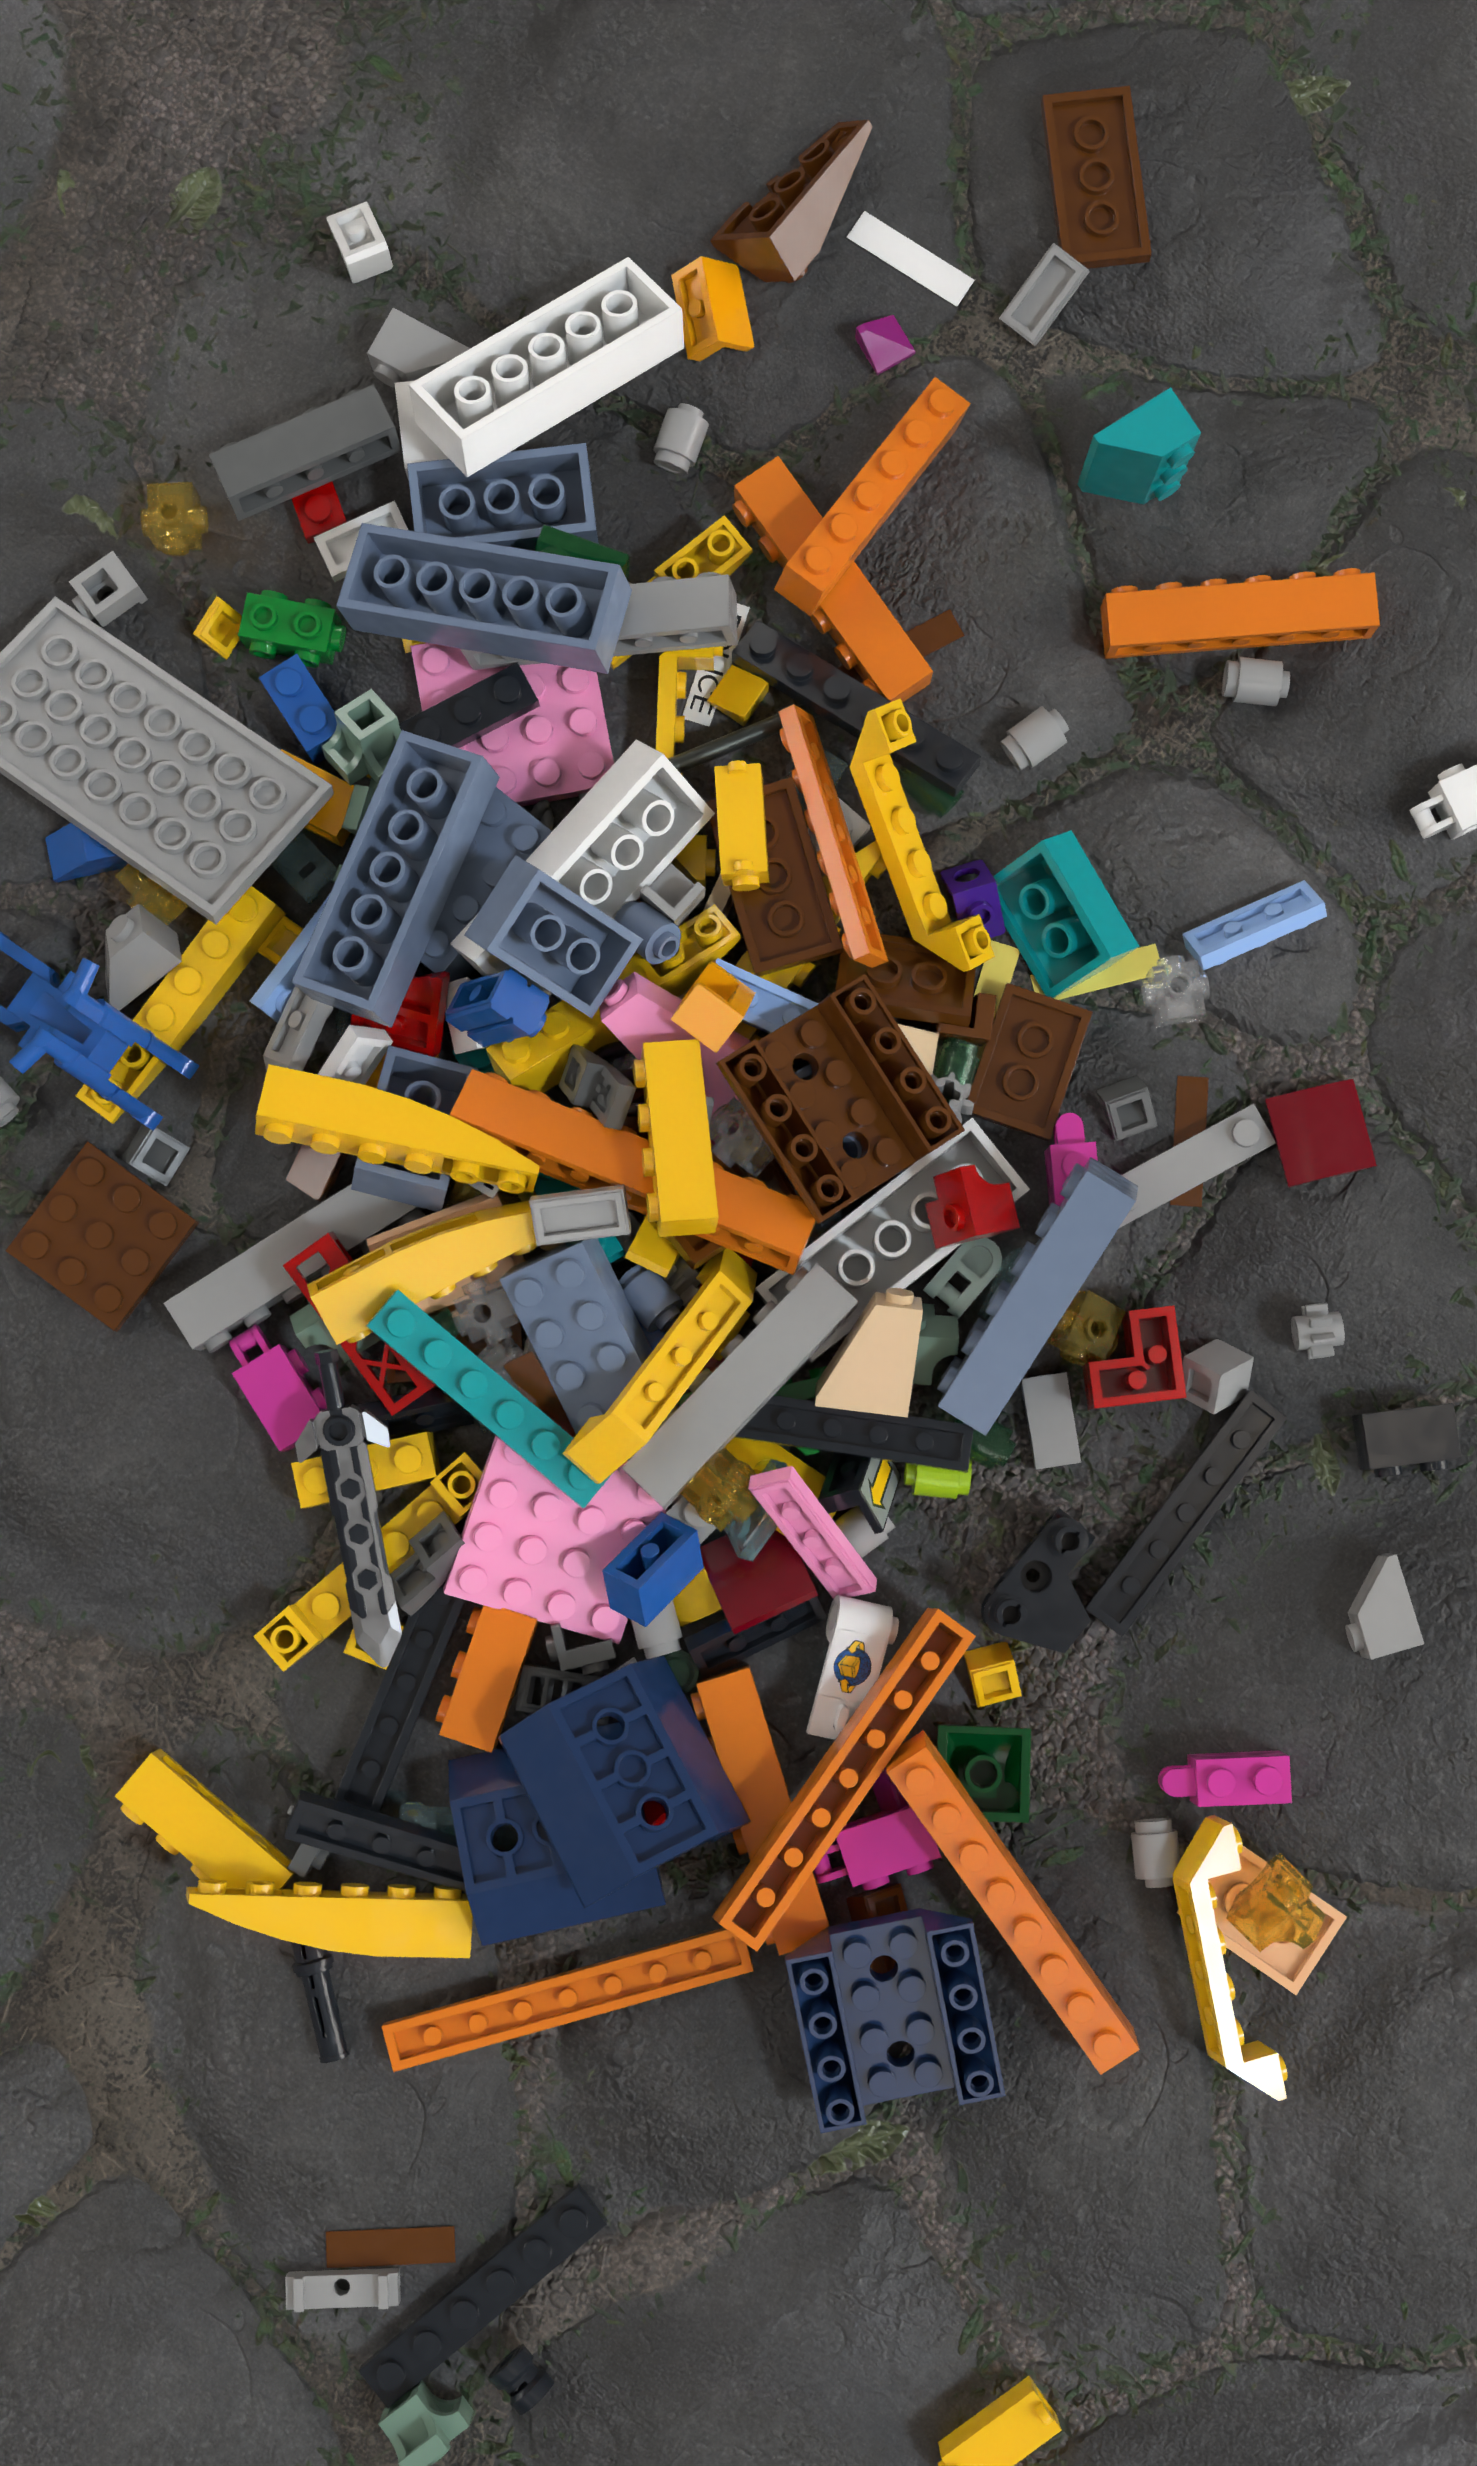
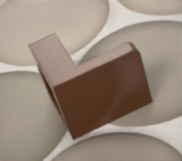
[930,993,997,1047]

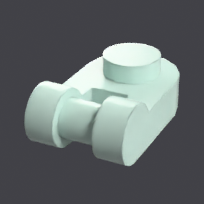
[923,1238,1002,1318]

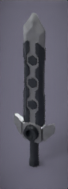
[295,1349,402,1668]

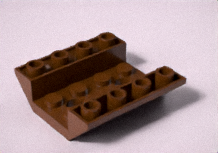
[716,974,965,1224]

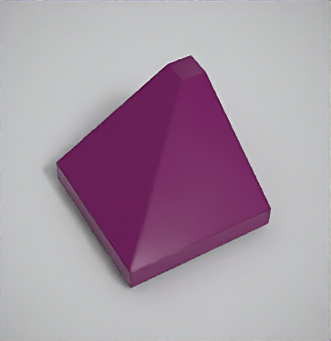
[855,315,916,376]

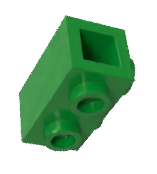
[238,590,346,668]

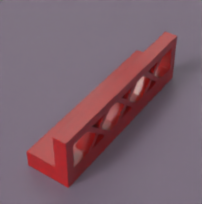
[282,1231,435,1416]

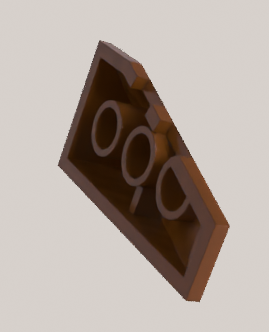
[710,119,872,283]

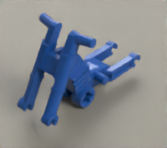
[0,932,199,1131]

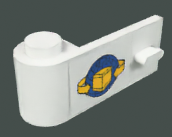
[806,1595,899,1740]

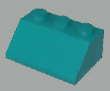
[1077,387,1201,504]
[993,830,1140,998]

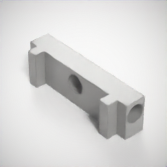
[285,2268,401,2312]

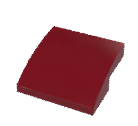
[1265,1079,1377,1188]
[700,1515,818,1635]

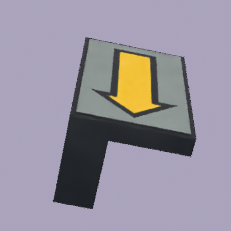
[818,1453,901,1534]

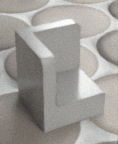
[640,863,705,926]
[1183,1339,1254,1414]

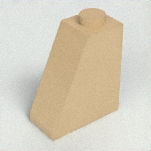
[815,1288,923,1418]

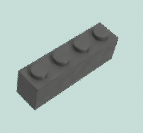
[209,384,402,521]

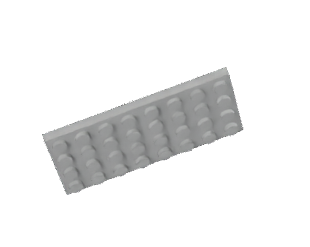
[0,596,334,924]

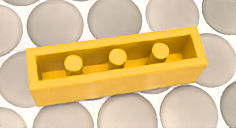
[633,1039,719,1237]
[115,1749,295,1889]

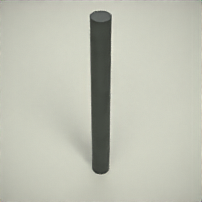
[668,704,820,773]

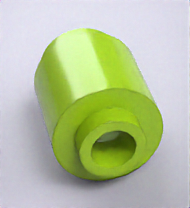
[904,1459,972,1499]

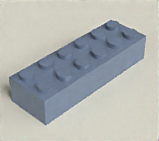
[336,523,632,674]
[292,730,500,1028]
[937,1157,1138,1436]

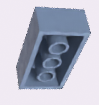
[407,443,599,551]
[420,787,552,982]
[499,1238,653,1435]

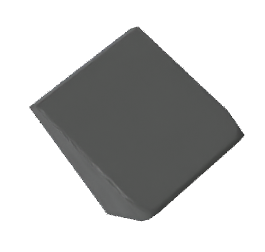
[1097,1076,1158,1141]
[122,1124,190,1186]

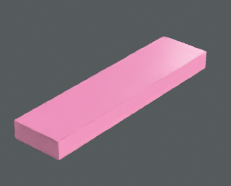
[748,1466,877,1599]

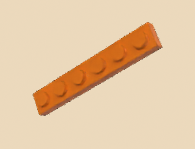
[778,704,888,968]

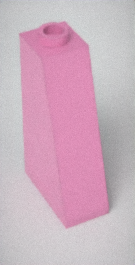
[599,972,751,1128]

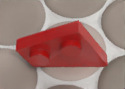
[351,971,450,1057]

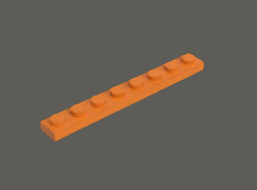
[381,1928,754,2072]

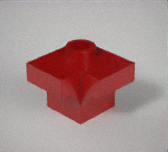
[925,1164,1020,1249]

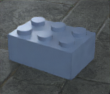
[464,855,643,1018]
[351,1045,478,1212]

